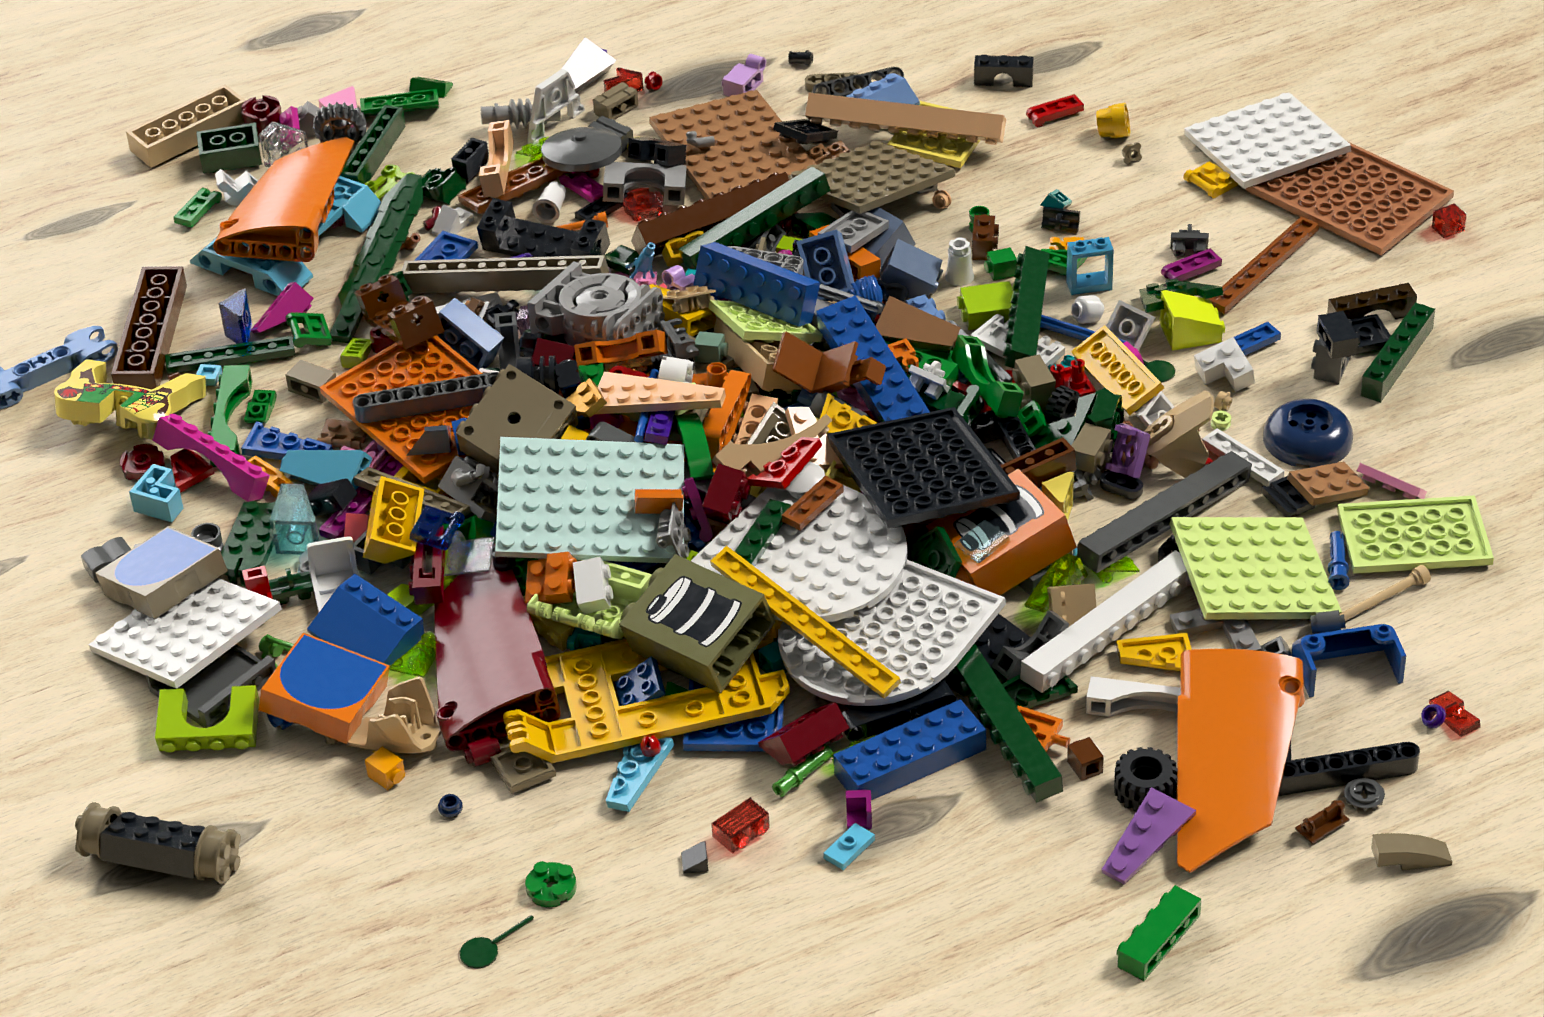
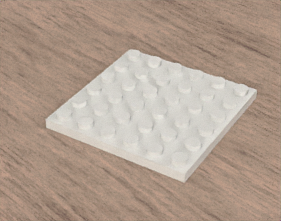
[1184,93,1351,189]
[89,578,282,689]

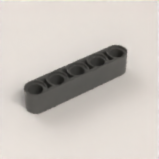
[811,67,904,97]

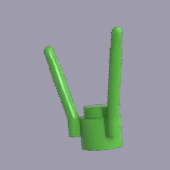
[259,634,294,668]

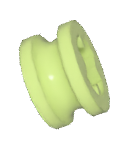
[1211,411,1231,431]

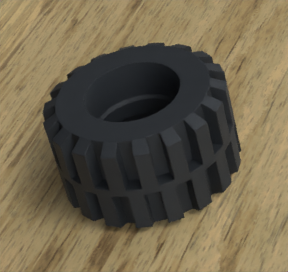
[1114,747,1178,812]

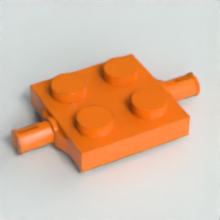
[1017,705,1070,752]

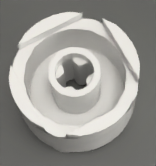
[658,356,694,383]

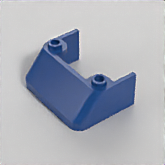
[1292,624,1406,697]

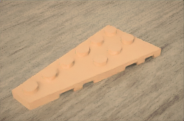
[595,372,726,414]

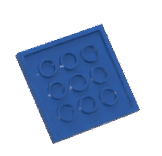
[683,679,785,752]

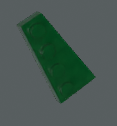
[976,674,1078,714]

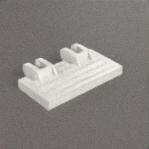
[970,314,1066,367]

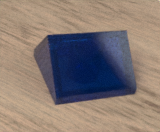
[218,289,252,344]

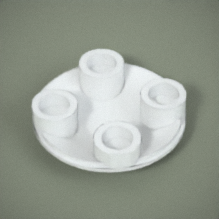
[785,462,825,497]

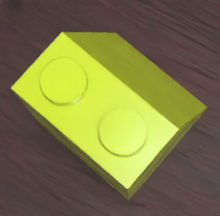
[1160,290,1225,351]

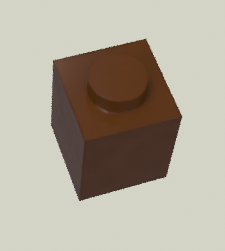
[1067,737,1104,781]

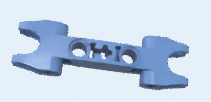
[0,326,118,409]

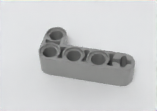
[728,246,804,275]

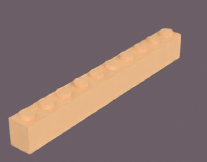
[805,93,1007,145]

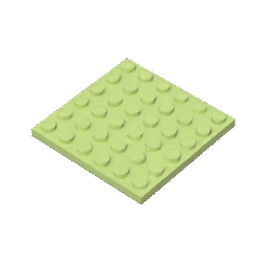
[1170,517,1342,620]

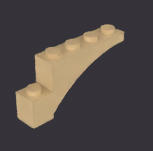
[711,414,832,476]

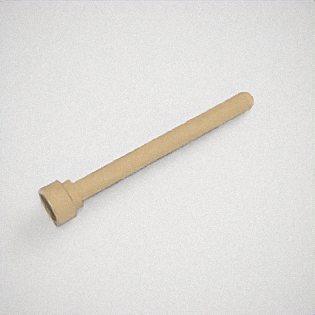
[1339,565,1431,621]

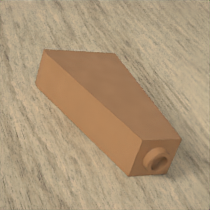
[876,296,961,353]

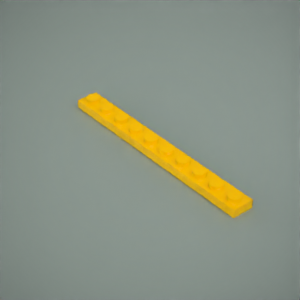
[710,546,901,699]

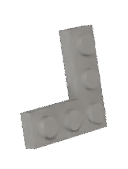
[1170,608,1262,651]

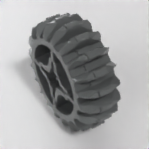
[313,101,367,145]

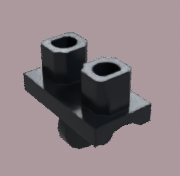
[1041,206,1081,233]

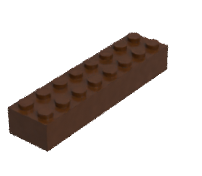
[631,172,789,258]
[111,266,187,390]

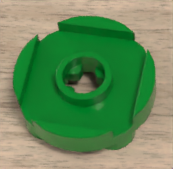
[525,861,577,907]

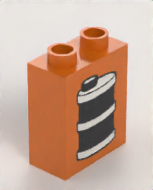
[926,469,1077,595]

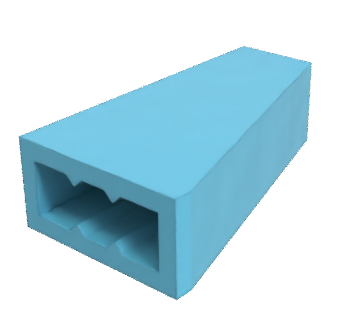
[279,450,372,490]

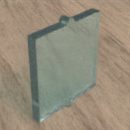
[954,520,1010,563]

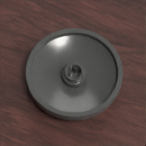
[541,127,622,172]

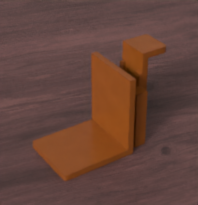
[772,331,886,394]

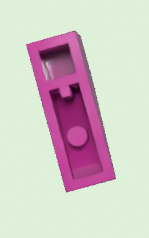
[250,282,314,333]

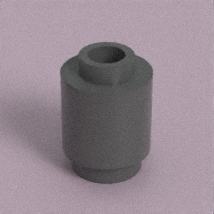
[1310,610,1346,634]

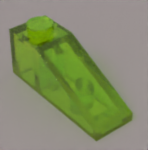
[1024,554,1088,613]

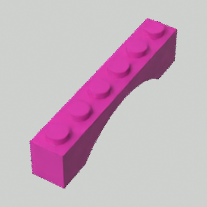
[152,414,270,502]

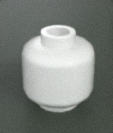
[1071,295,1104,323]

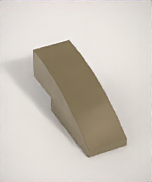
[1371,833,1453,871]

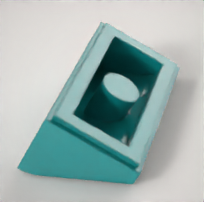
[1040,189,1072,209]

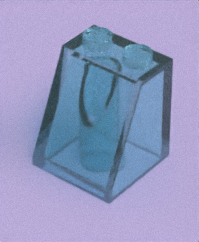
[270,483,319,555]

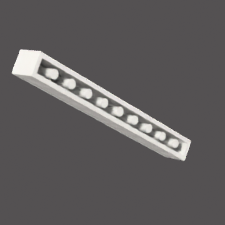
[1020,550,1192,693]

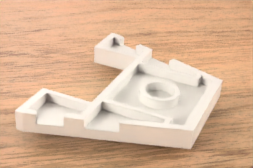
[527,68,585,146]

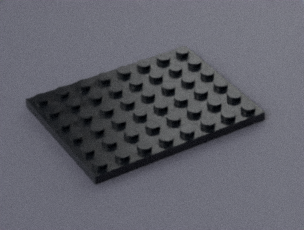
[827,407,1020,529]

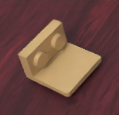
[1047,583,1096,627]

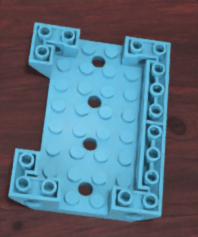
[190,176,381,296]

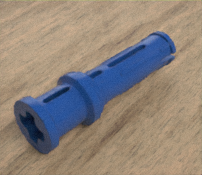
[1328,531,1350,590]

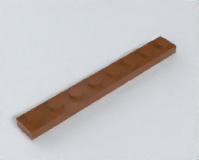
[1209,216,1319,314]

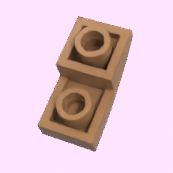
[806,140,850,164]

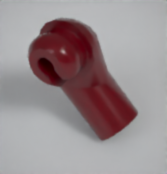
[423,206,441,231]

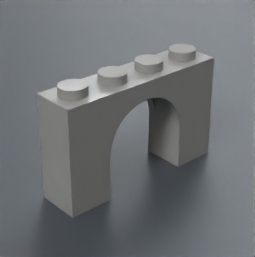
[603,162,686,205]

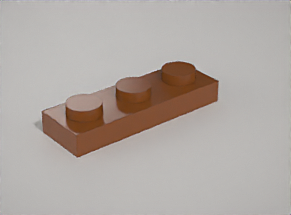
[782,476,844,531]

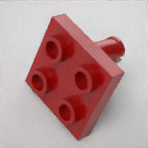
[1050,359,1096,397]

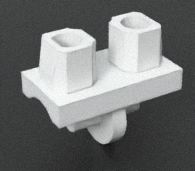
[909,361,950,400]

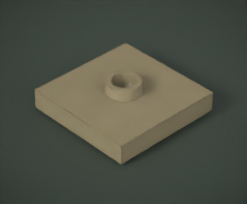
[491,749,556,794]

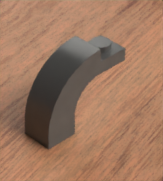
[992,610,1069,680]

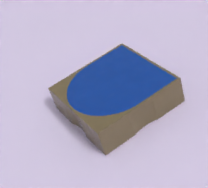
[95,526,228,619]

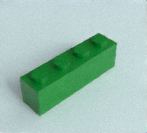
[1116,885,1202,981]

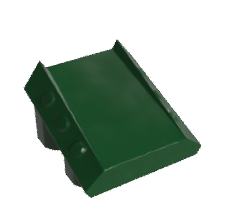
[422,167,466,205]
[1087,388,1124,452]

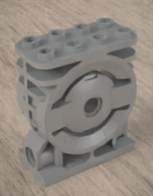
[528,262,665,346]

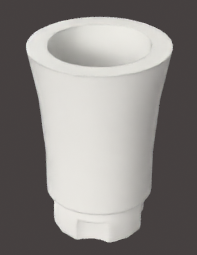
[532,182,566,223]
[945,238,974,286]

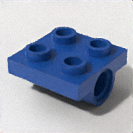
[615,656,665,706]

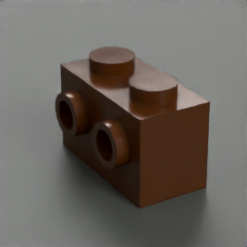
[972,214,999,261]

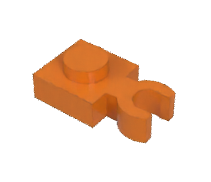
[888,338,919,372]

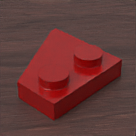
[170,448,214,493]

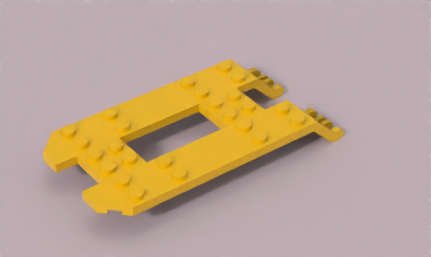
[503,636,790,763]

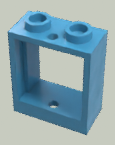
[1066,237,1114,295]

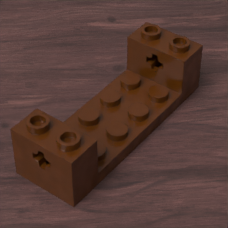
[354,274,444,349]

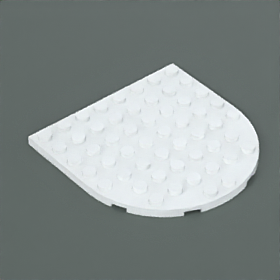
[691,485,907,622]
[778,560,1006,706]

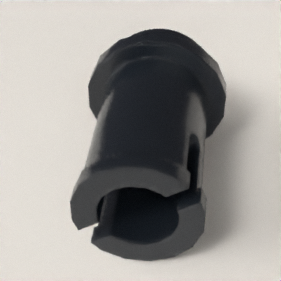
[788,50,813,66]

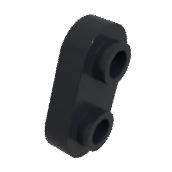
[1100,470,1143,499]

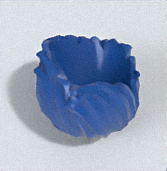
[848,275,883,302]

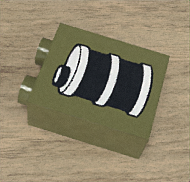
[619,554,776,694]

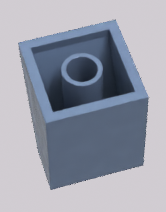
[862,207,916,268]
[877,239,943,298]

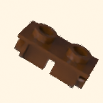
[1295,800,1350,844]

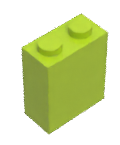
[957,281,1013,330]

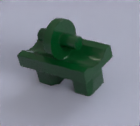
[269,568,314,605]

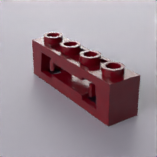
[409,523,446,605]

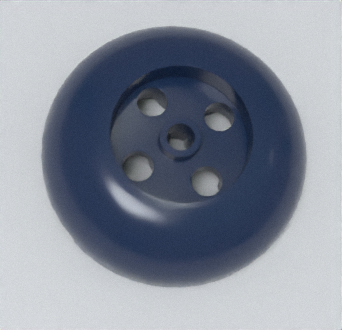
[1263,399,1353,468]

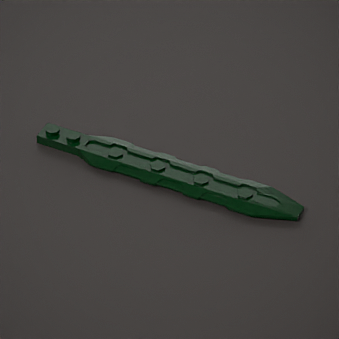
[330,173,423,343]

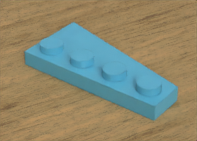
[606,737,674,812]

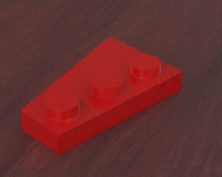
[747,437,823,489]

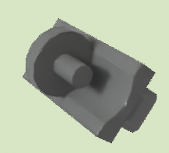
[1170,224,1209,256]
[1073,468,1101,501]

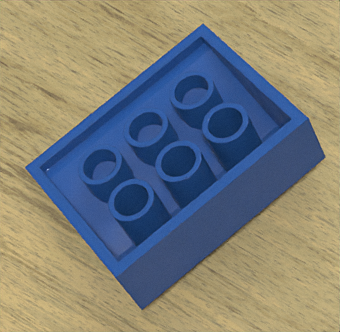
[307,574,424,665]

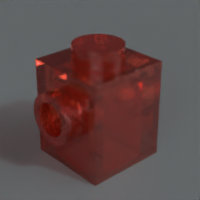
[1432,203,1467,238]

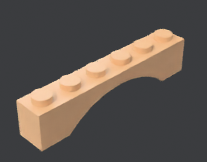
[479,120,514,198]

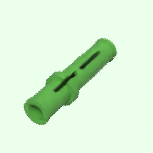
[772,744,833,797]

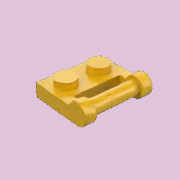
[1183,161,1238,198]

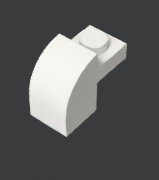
[215,169,258,206]

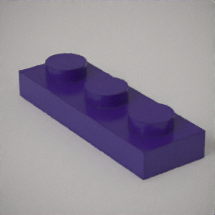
[644,410,675,445]

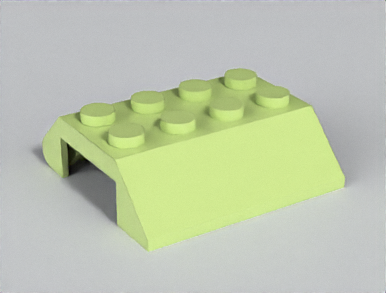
[527,560,652,639]

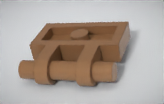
[317,419,368,450]

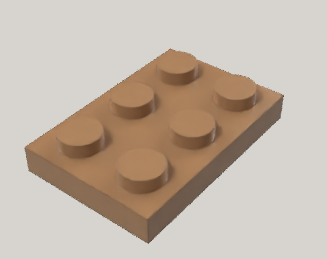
[1287,462,1370,506]

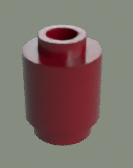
[463,736,501,767]

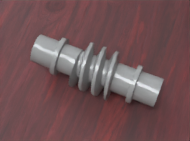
[481,98,561,129]

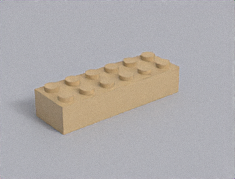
[126,84,246,167]
[713,317,802,392]

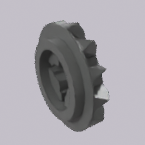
[1344,778,1385,811]

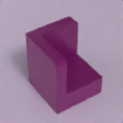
[846,790,872,829]

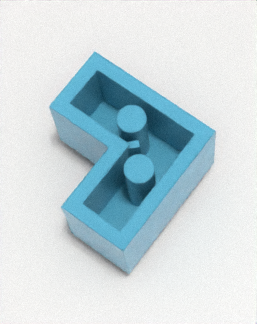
[129,464,184,522]

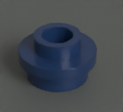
[438,794,463,817]

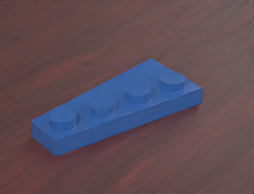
[241,421,332,460]

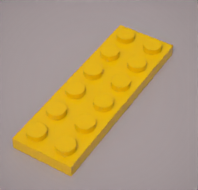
[1071,325,1165,415]

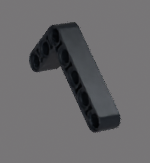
[970,409,1041,489]

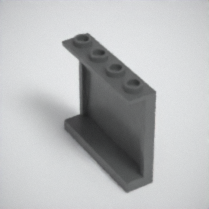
[146,644,276,728]

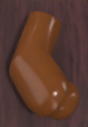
[400,233,421,251]

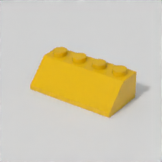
[363,476,424,564]

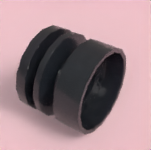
[516,356,560,394]

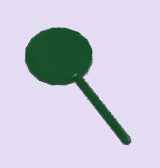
[1143,360,1175,383]
[460,915,534,969]

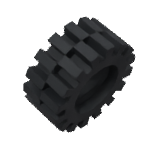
[1044,385,1080,423]

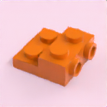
[525,552,577,605]

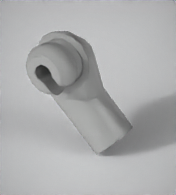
[686,131,715,148]

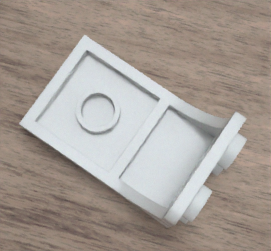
[307,537,359,613]

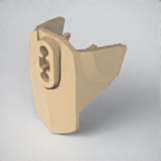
[1144,391,1214,478]
[348,677,441,753]

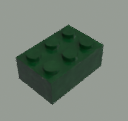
[197,123,262,174]

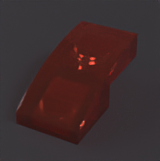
[1429,691,1481,737]

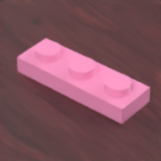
[1357,463,1427,499]

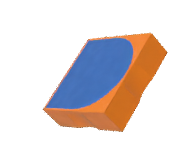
[259,633,390,744]

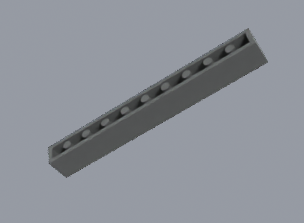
[1076,451,1252,573]

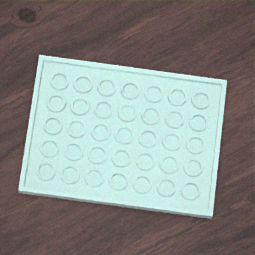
[495,437,684,563]

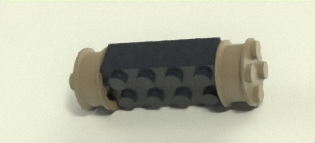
[75,802,241,884]

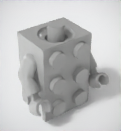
[438,456,499,523]

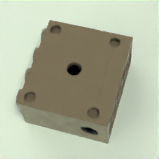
[456,364,578,475]

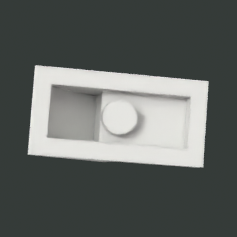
[432,205,474,236]

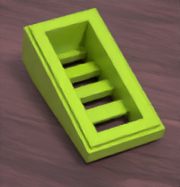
[340,337,372,369]

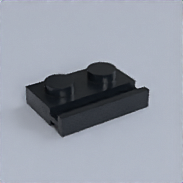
[1261,476,1315,517]

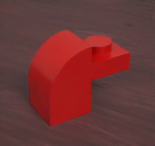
[242,565,273,599]

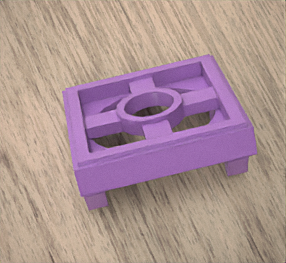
[1105,423,1150,478]

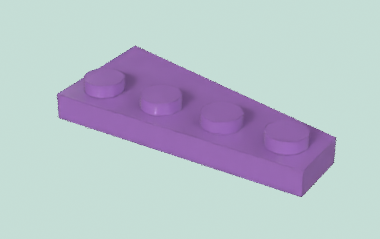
[1102,787,1196,885]

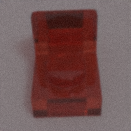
[603,68,644,92]

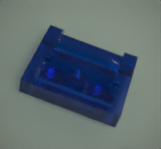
[410,505,465,550]

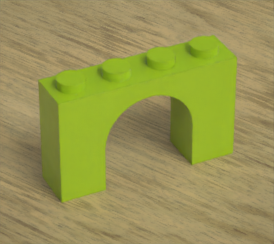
[155,685,260,752]

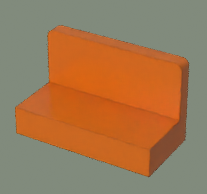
[634,489,683,514]

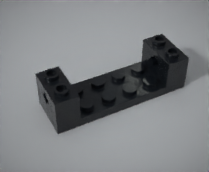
[477,198,610,257]

